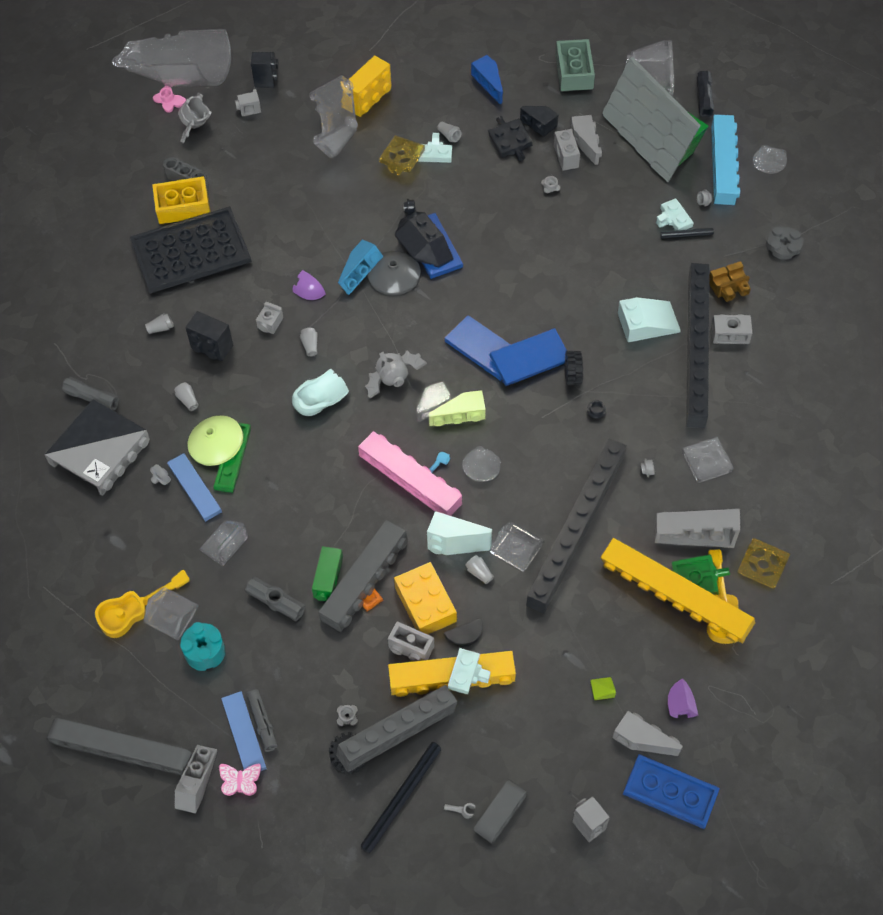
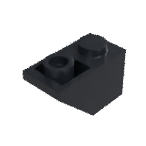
[520,106,559,137]

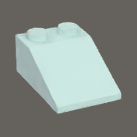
[618,297,680,342]
[427,511,492,555]

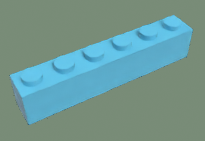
[711,115,740,205]

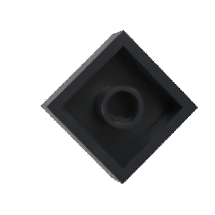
[185,311,233,361]

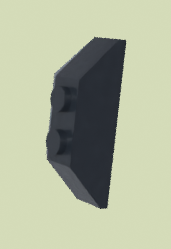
[395,212,454,268]

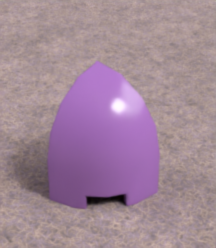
[293,270,326,300]
[668,679,698,718]

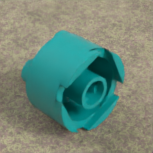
[180,622,225,671]

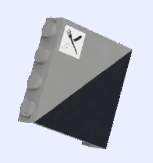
[44,399,150,496]

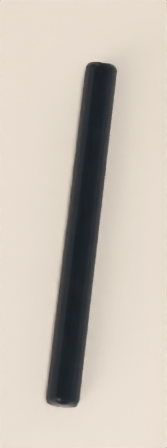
[361,742,441,853]

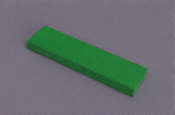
[214,423,251,493]

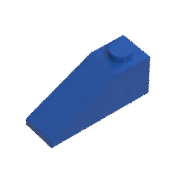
[471,55,503,104]

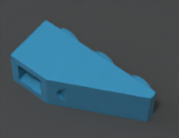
[338,239,383,295]

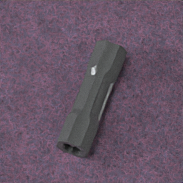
[62,377,119,411]

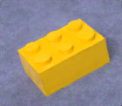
[343,55,392,117]
[152,176,210,224]
[394,562,457,635]

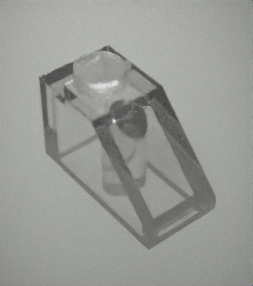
[417,381,452,422]

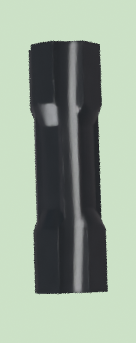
[697,71,714,117]

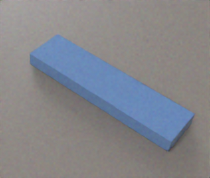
[167,453,222,522]
[221,691,267,771]

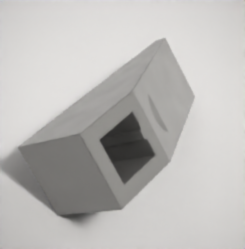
[570,115,602,165]
[613,711,683,756]
[175,745,217,813]

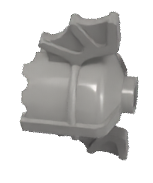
[178,93,212,143]
[365,351,427,398]

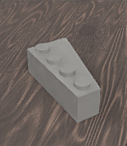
[654,509,740,548]

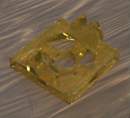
[379,135,425,175]
[738,538,790,589]

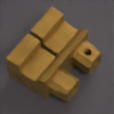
[709,261,751,302]

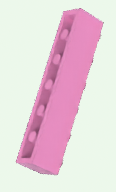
[358,431,462,516]

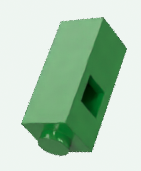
[312,546,343,601]

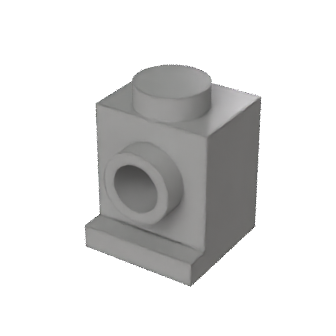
[235,89,261,116]
[256,302,284,334]

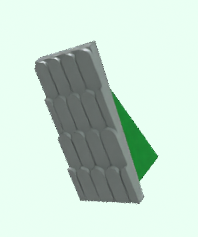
[602,57,708,182]

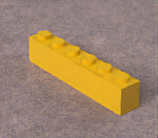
[388,651,516,697]

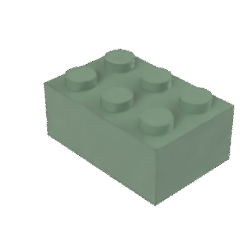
[555,39,595,91]

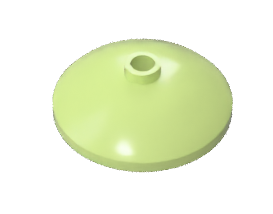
[188,415,243,466]

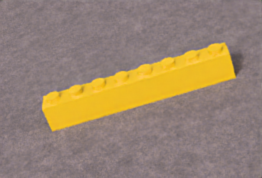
[601,538,755,644]

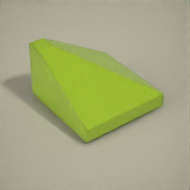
[590,677,616,700]

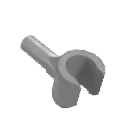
[444,803,475,819]

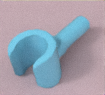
[429,452,450,473]

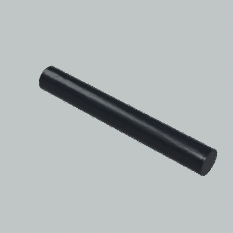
[660,228,714,238]

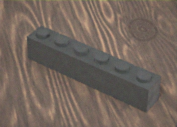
[318,520,408,632]
[336,685,457,772]

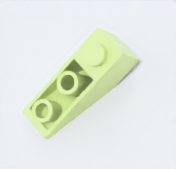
[429,390,485,426]

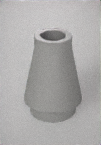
[437,121,462,142]
[145,313,174,334]
[300,328,318,356]
[174,382,199,411]
[465,555,494,584]

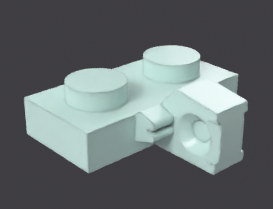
[418,133,452,163]
[656,198,694,230]
[448,648,490,694]

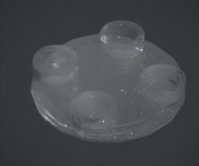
[753,145,787,174]
[463,446,501,482]

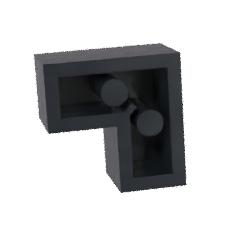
[251,52,279,88]

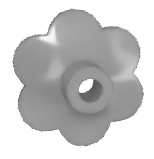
[150,464,171,485]

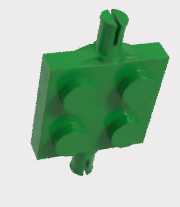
[672,554,730,595]

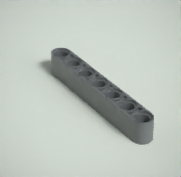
[46,718,192,775]

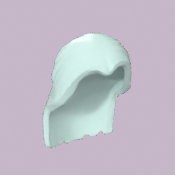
[292,369,349,416]

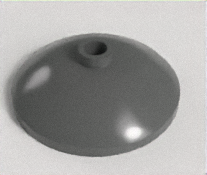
[367,251,420,296]

